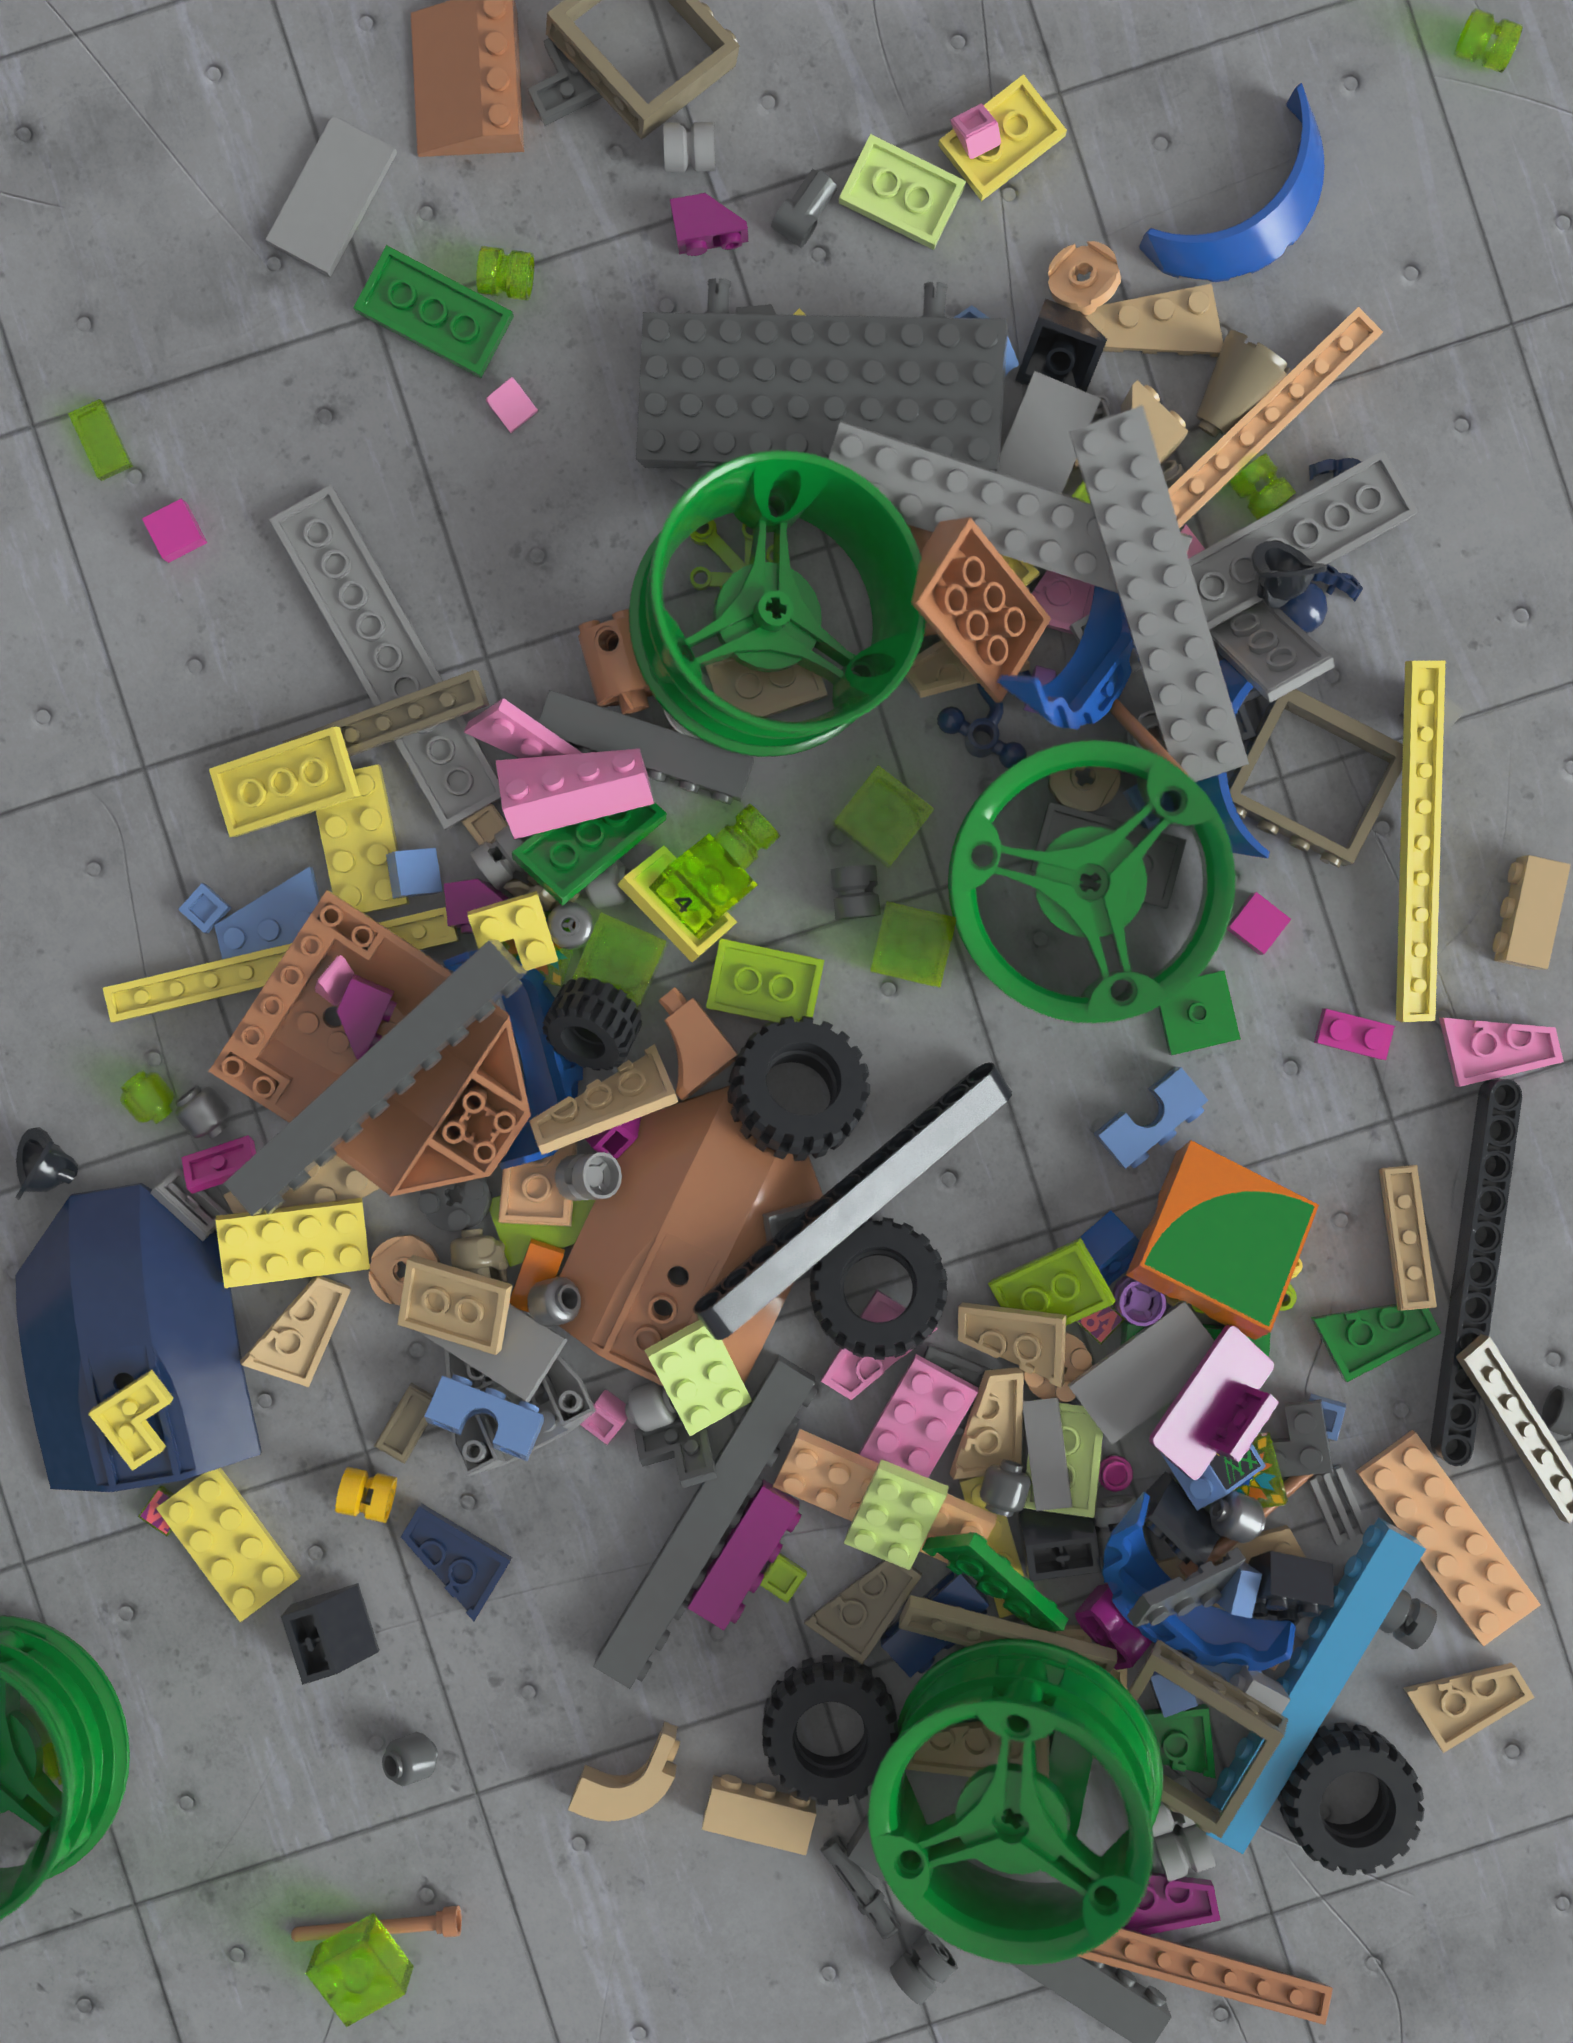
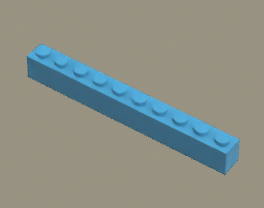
[1205,1517,1426,1854]

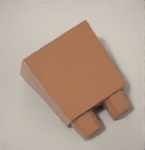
[658,987,739,1100]

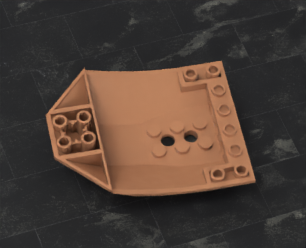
[209,890,531,1197]
[558,1085,823,1387]

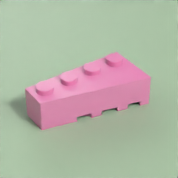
[496,748,654,839]

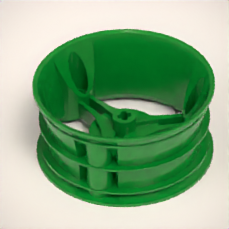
[628,451,927,757]
[948,740,1236,1023]
[0,1615,130,1920]
[868,1638,1163,1965]

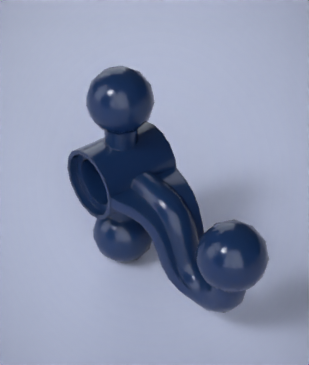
[937,670,1031,769]

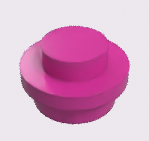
[1099,1455,1133,1492]

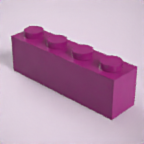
[688,1479,802,1630]

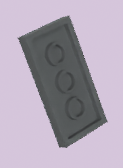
[1029,802,1187,909]

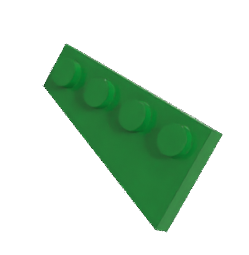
[922,1532,1068,1632]

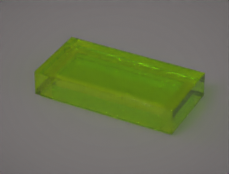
[68,399,133,481]

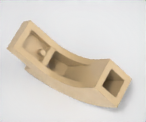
[568,1721,680,1821]

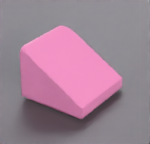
[950,103,1001,159]
[486,377,538,433]
[315,955,355,1006]
[580,1390,628,1445]

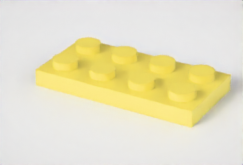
[209,727,361,837]
[316,764,410,913]
[215,1198,370,1288]
[156,1468,301,1622]

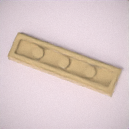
[1379,1165,1437,1311]

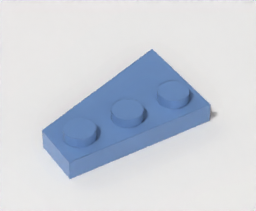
[214,866,320,960]

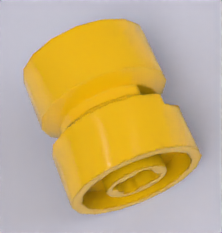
[335,1467,397,1523]

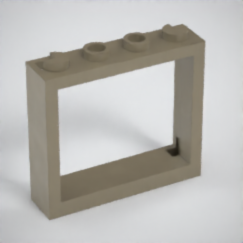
[546,0,740,140]
[1228,689,1403,868]
[1092,1639,1288,1838]

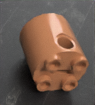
[578,609,653,714]

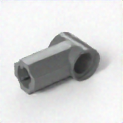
[771,169,837,248]

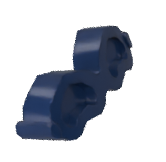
[1309,458,1362,481]
[1312,564,1363,602]

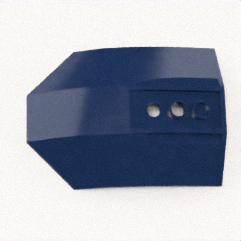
[15,1183,262,1492]

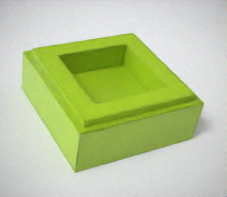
[760,1553,807,1603]

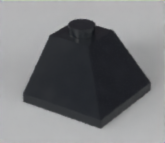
[1015,299,1107,392]

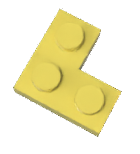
[467,891,558,971]
[88,1370,174,1471]

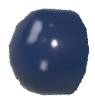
[1279,583,1328,633]

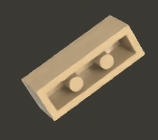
[1493,855,1571,970]
[702,1774,816,1856]

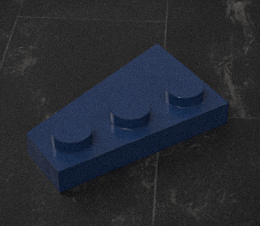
[401,1503,512,1622]

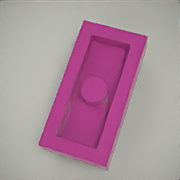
[1314,1009,1395,1060]
[181,1135,256,1194]

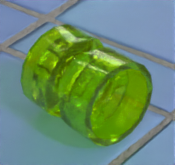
[1454,8,1523,73]
[476,245,535,301]
[1229,453,1297,520]
[713,803,781,871]

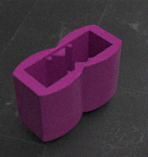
[1074,1583,1152,1670]

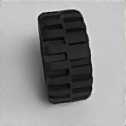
[727,1016,870,1161]
[810,1217,948,1360]
[762,1655,899,1806]
[1277,1723,1425,1876]

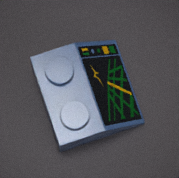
[1161,1444,1266,1510]

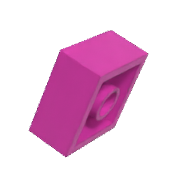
[142,498,208,563]
[1227,892,1291,955]

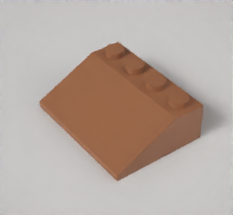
[411,0,524,157]
[912,517,1051,703]

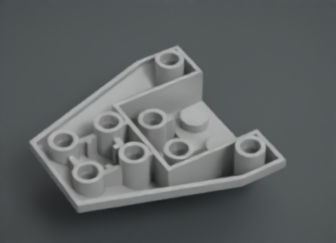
[444,1349,596,1477]

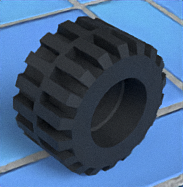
[542,977,642,1071]

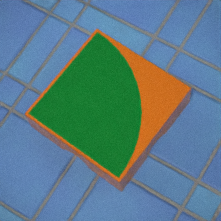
[1126,1140,1319,1340]

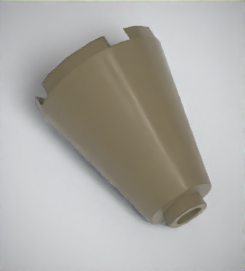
[1196,330,1290,438]

